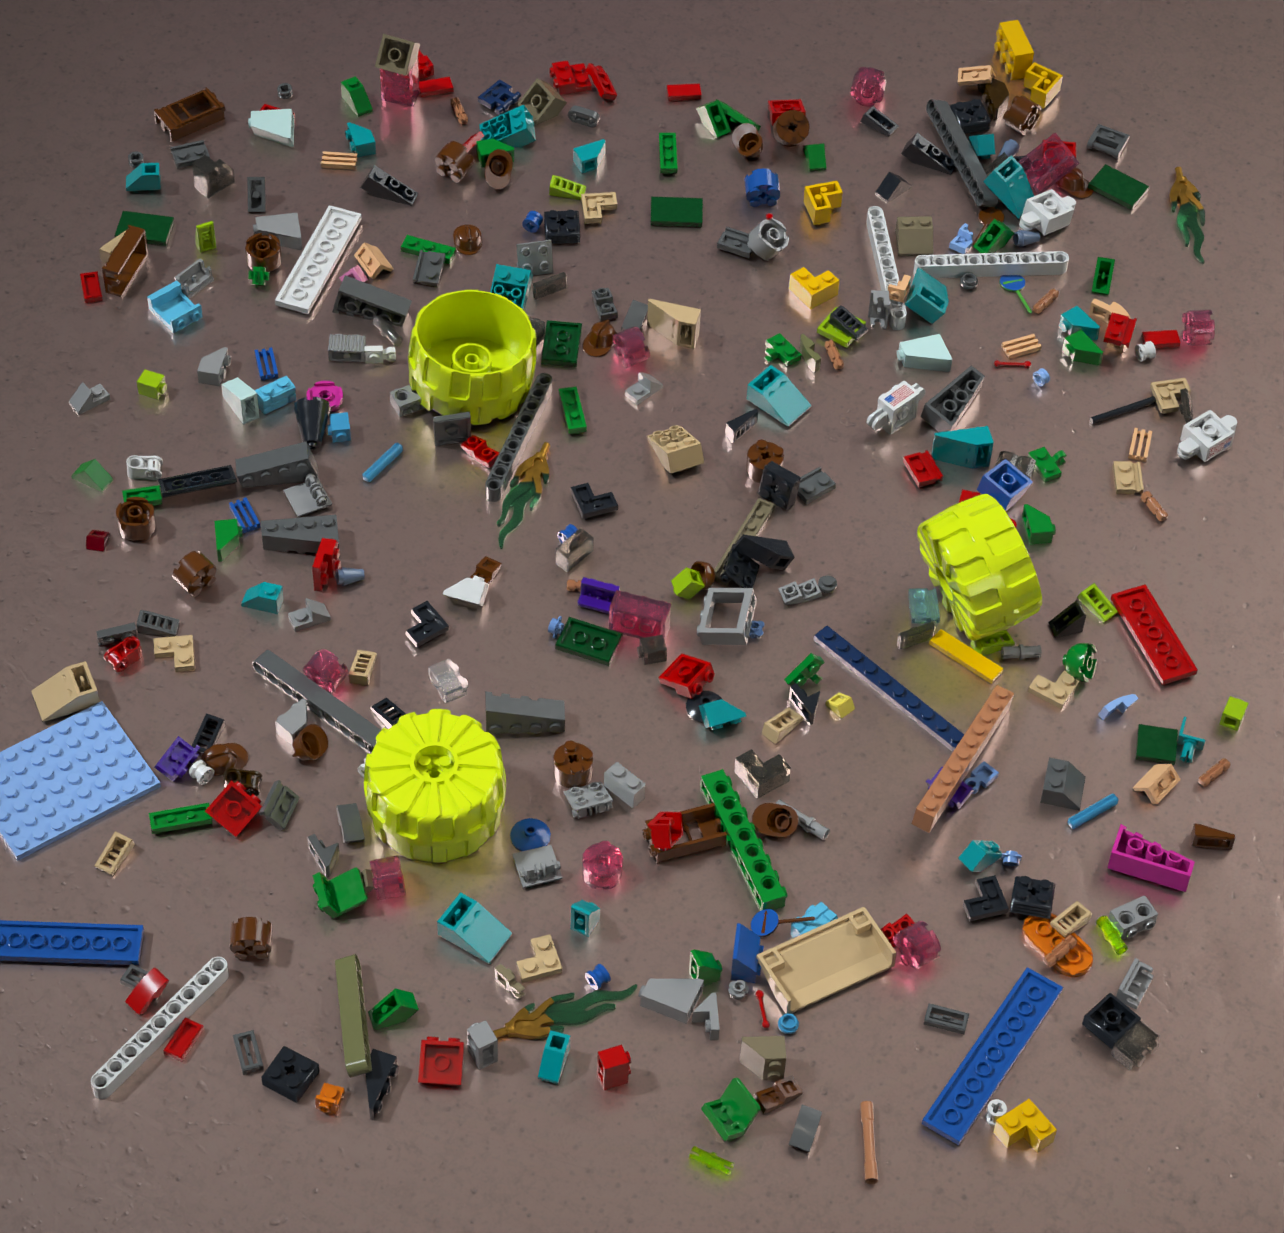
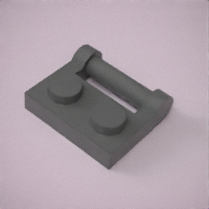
[1086,124,1130,159]

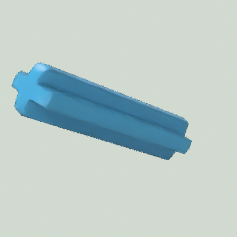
[362,443,403,482]
[1067,794,1119,829]

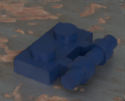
[478,79,521,115]

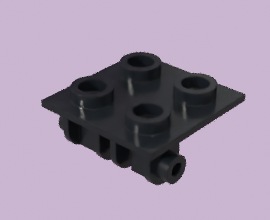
[720,544,760,588]

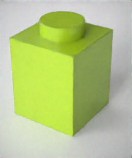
[137,369,167,400]
[671,567,705,600]
[1219,696,1248,731]

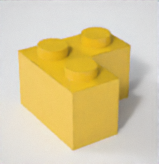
[1023,62,1063,109]
[803,181,843,225]
[789,267,840,310]
[993,1098,1057,1153]

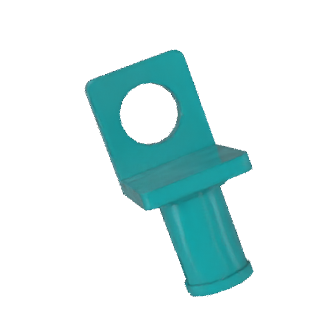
[1177,717,1206,763]

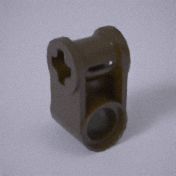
[223,768,263,796]

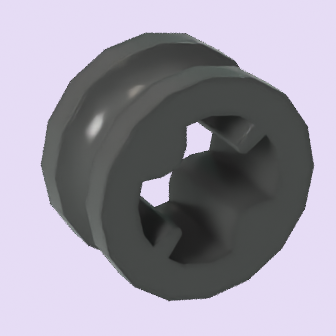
[277,83,293,99]
[128,151,144,168]

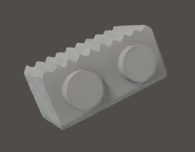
[328,334,366,362]
[604,762,645,808]

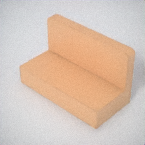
[957,65,996,86]
[354,242,394,279]
[1133,764,1181,804]

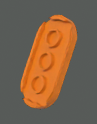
[1022,913,1093,977]

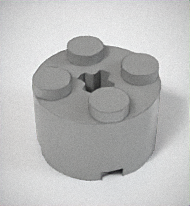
[747,219,789,261]

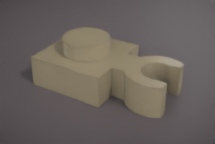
[495,964,525,1000]

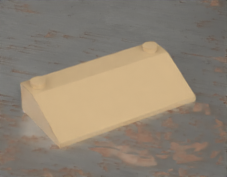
[756,907,896,1014]

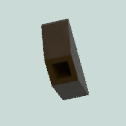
[977,78,1010,121]

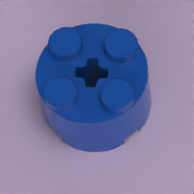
[744,168,781,207]

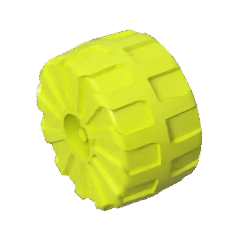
[408,290,536,425]
[917,494,1042,641]
[364,709,506,863]

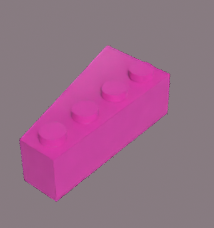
[1107,824,1195,892]

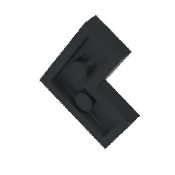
[571,483,618,519]
[406,601,449,647]
[963,875,1009,922]

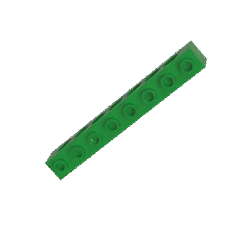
[700,769,788,911]

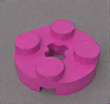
[306,381,343,412]

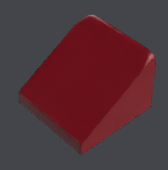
[86,530,110,552]

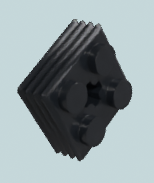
[949,99,991,134]
[544,210,580,244]
[758,461,801,510]
[1010,876,1056,919]
[1082,993,1141,1049]
[261,1046,320,1103]

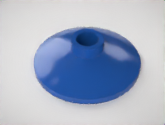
[510,818,551,852]

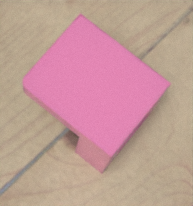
[339,265,368,282]

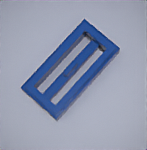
[254,347,279,380]
[229,497,261,533]

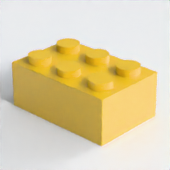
[994,20,1034,80]

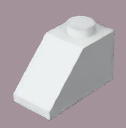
[443,576,489,606]

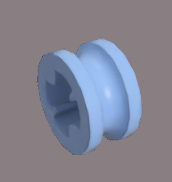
[1033,368,1050,387]

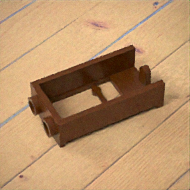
[154,87,226,142]
[102,225,148,297]
[642,803,727,864]

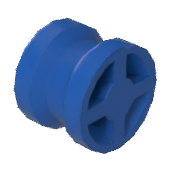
[522,211,543,233]
[557,524,581,548]
[585,964,611,990]

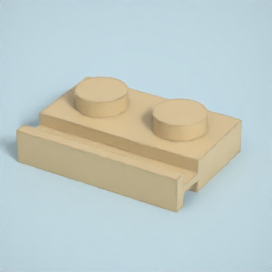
[1113,461,1144,494]

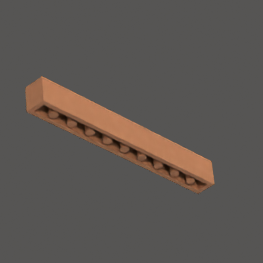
[911,685,1014,833]

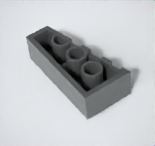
[332,275,412,327]
[921,365,985,432]
[235,441,319,488]
[261,515,340,558]
[485,691,565,734]

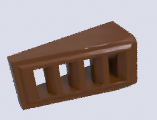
[1191,823,1235,850]

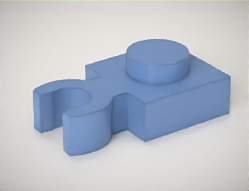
[965,761,999,794]

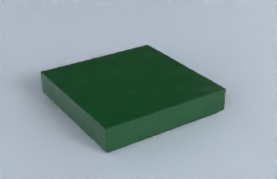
[1135,724,1178,765]

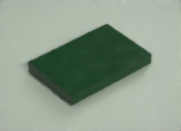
[1088,164,1150,210]
[651,196,703,227]
[114,211,175,246]
[541,320,582,367]
[555,617,623,666]

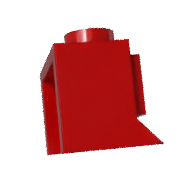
[647,812,684,851]

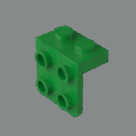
[312,867,368,919]
[701,1078,760,1141]

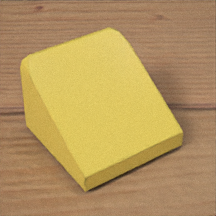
[825,693,855,718]

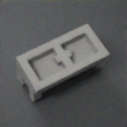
[174,259,214,299]
[868,290,890,329]
[1116,958,1154,1009]

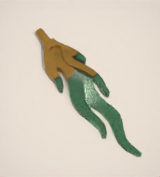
[1169,167,1205,264]
[497,442,550,549]
[493,984,637,1039]

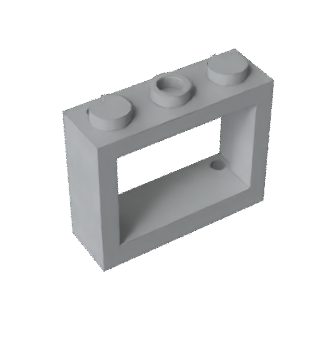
[697,588,757,645]

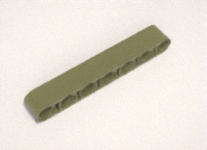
[335,954,372,1078]

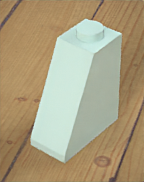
[248,109,295,147]
[897,334,952,372]
[221,377,259,425]

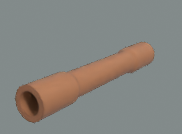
[860,1101,878,1184]

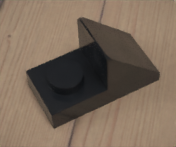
[789,683,820,725]

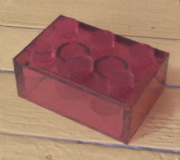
[380,56,419,107]
[1018,133,1080,194]
[609,590,672,645]

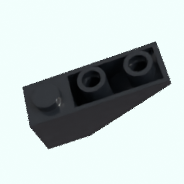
[901,132,955,175]
[360,165,418,206]
[733,534,795,570]
[365,1049,399,1120]

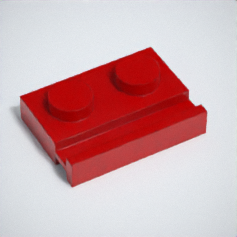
[1103,312,1137,348]
[903,450,943,488]

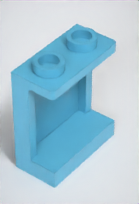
[147,281,203,333]

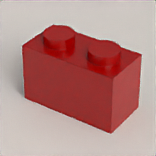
[597,1044,632,1091]

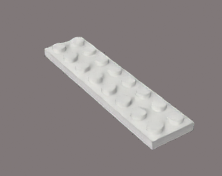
[275,205,362,314]

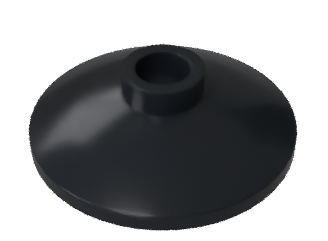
[686,691,723,723]

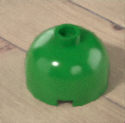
[1062,643,1097,682]

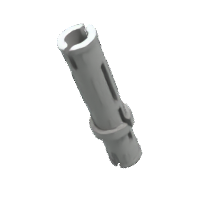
[776,799,830,840]

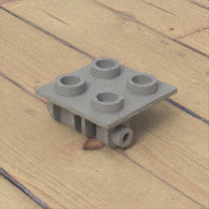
[516,240,554,275]
[283,473,332,517]
[563,782,613,819]
[512,845,562,888]

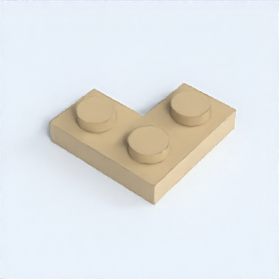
[581,192,617,224]
[1150,378,1191,414]
[153,635,195,672]
[1028,670,1081,709]
[516,934,562,983]

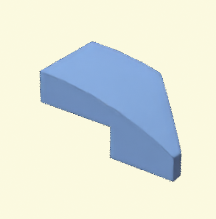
[949,223,973,254]
[1098,694,1139,720]

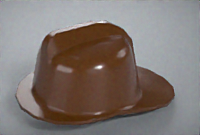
[732,123,763,158]
[485,149,513,189]
[1055,166,1093,198]
[453,224,482,255]
[582,320,618,357]
[292,724,328,761]
[200,743,248,776]
[752,803,798,837]

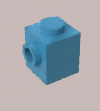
[327,412,351,443]

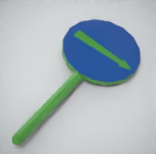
[999,275,1032,314]

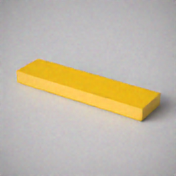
[929,629,1003,684]

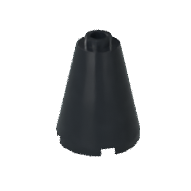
[294,397,331,450]

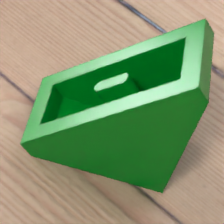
[803,143,826,172]
[1092,257,1115,294]
[71,459,113,493]

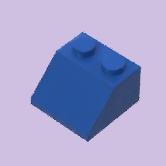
[977,459,1033,511]
[731,923,764,983]

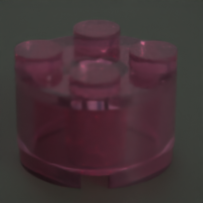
[850,67,886,107]
[1182,309,1215,346]
[612,326,650,369]
[302,649,349,694]
[582,841,623,890]
[370,855,406,900]
[893,921,941,969]

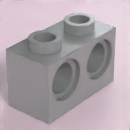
[390,385,424,417]
[1107,895,1158,940]
[467,1020,498,1070]

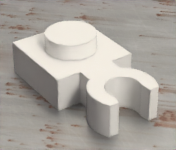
[365,346,396,364]

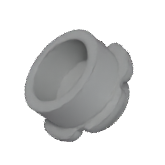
[728,980,749,1000]

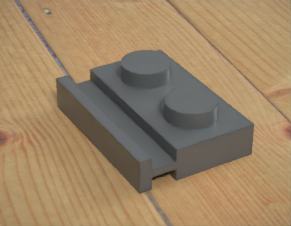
[170,140,210,169]
[717,227,753,258]
[413,250,446,287]
[797,467,836,504]
[96,622,137,646]
[259,780,300,830]

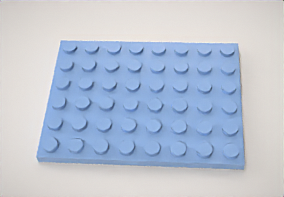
[0,701,161,861]

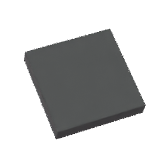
[433,412,471,446]

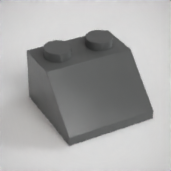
[1040,757,1086,811]

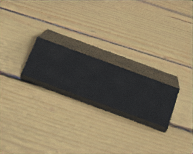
[158,465,237,498]

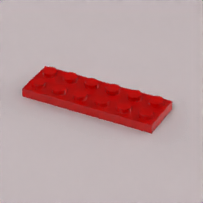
[1111,584,1198,685]

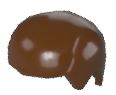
[691,561,715,590]

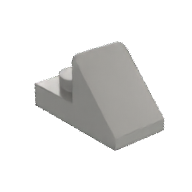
[625,372,663,405]
[69,382,110,415]
[288,598,331,632]
[692,993,720,1040]

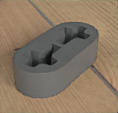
[568,106,600,127]

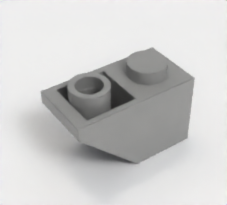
[197,347,231,386]
[275,698,307,745]

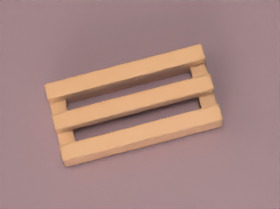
[321,151,357,170]
[1001,334,1042,359]
[1128,428,1153,462]

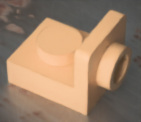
[887,274,911,303]

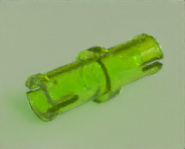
[1096,915,1128,955]
[689,1146,734,1176]

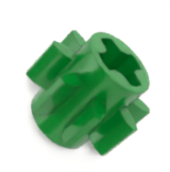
[248,266,270,285]

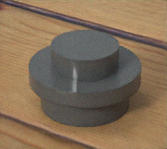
[960,273,978,289]
[818,575,837,594]

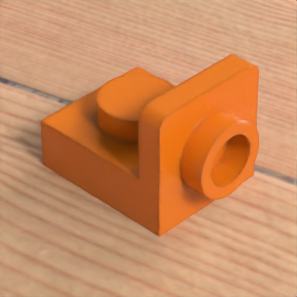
[315,1083,345,1114]

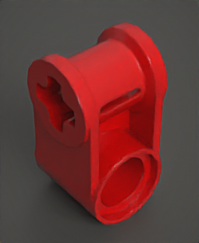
[104,636,143,672]

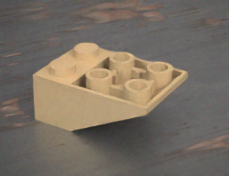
[647,299,701,349]
[647,425,704,473]
[31,661,99,722]

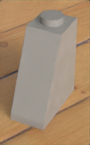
[253,213,302,250]
[638,979,704,1024]

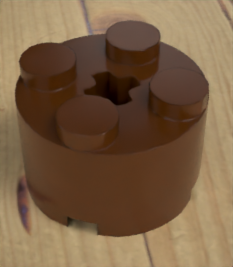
[1003,96,1041,135]
[773,110,810,147]
[435,141,475,183]
[245,233,282,272]
[746,439,784,483]
[116,497,156,540]
[172,551,217,597]
[553,740,593,788]
[229,917,273,959]

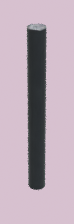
[1090,396,1156,424]

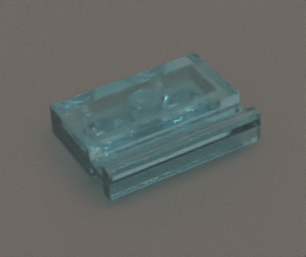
[908,588,940,623]

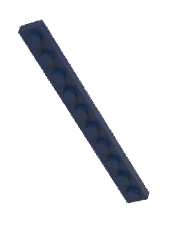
[813,625,964,752]

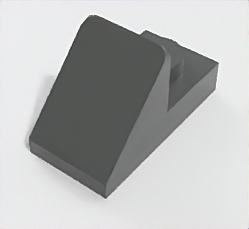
[247,177,266,212]
[307,834,339,878]

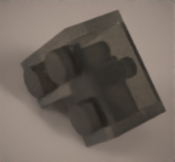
[192,155,235,199]
[734,749,791,799]

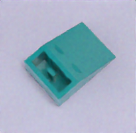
[479,105,536,148]
[983,155,1034,219]
[490,264,533,310]
[905,267,949,324]
[746,365,811,427]
[931,426,994,469]
[437,892,512,964]

